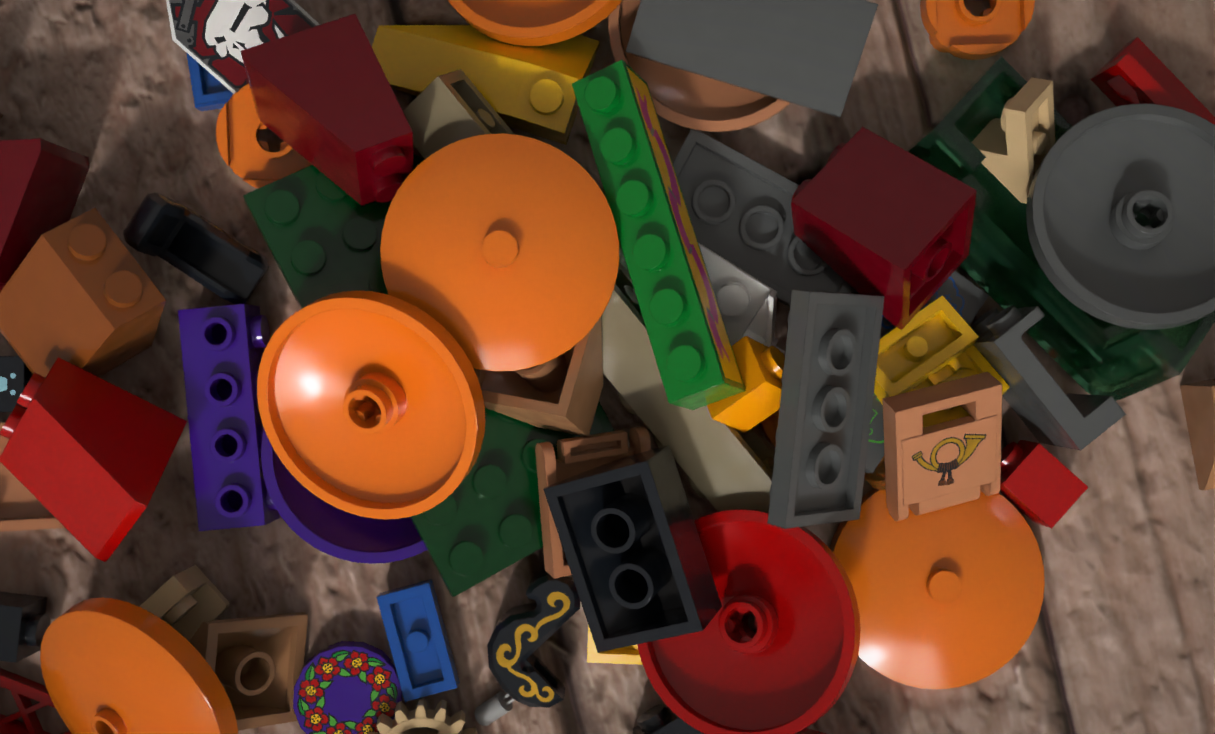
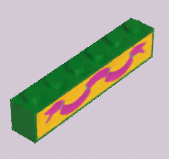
[572,60,746,410]

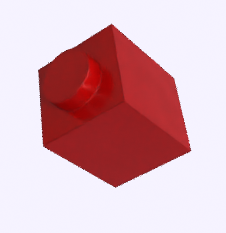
[1000,440,1089,529]

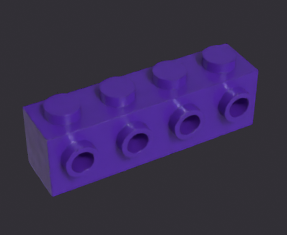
[178,304,280,531]

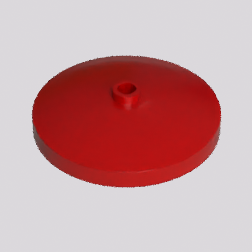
[637,509,861,734]

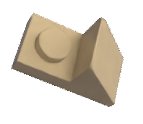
[969,77,1055,204]

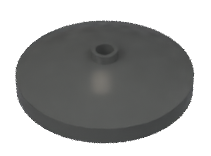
[1026,104,1215,330]

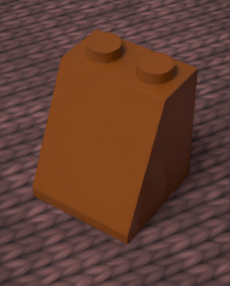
[0,208,166,377]

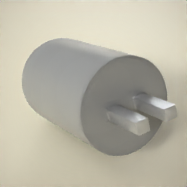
[474,691,514,726]

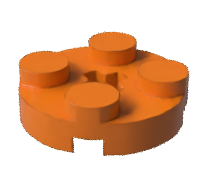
[920,0,1035,60]
[216,83,312,189]

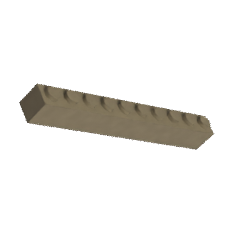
[403,69,775,512]

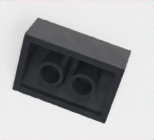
[543,445,722,652]

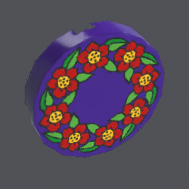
[293,641,403,734]

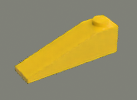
[372,25,599,145]

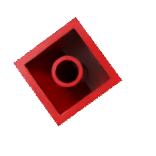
[0,357,187,562]

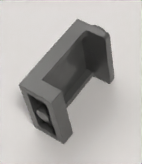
[970,305,1126,450]

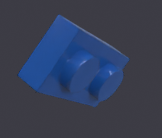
[376,579,460,702]

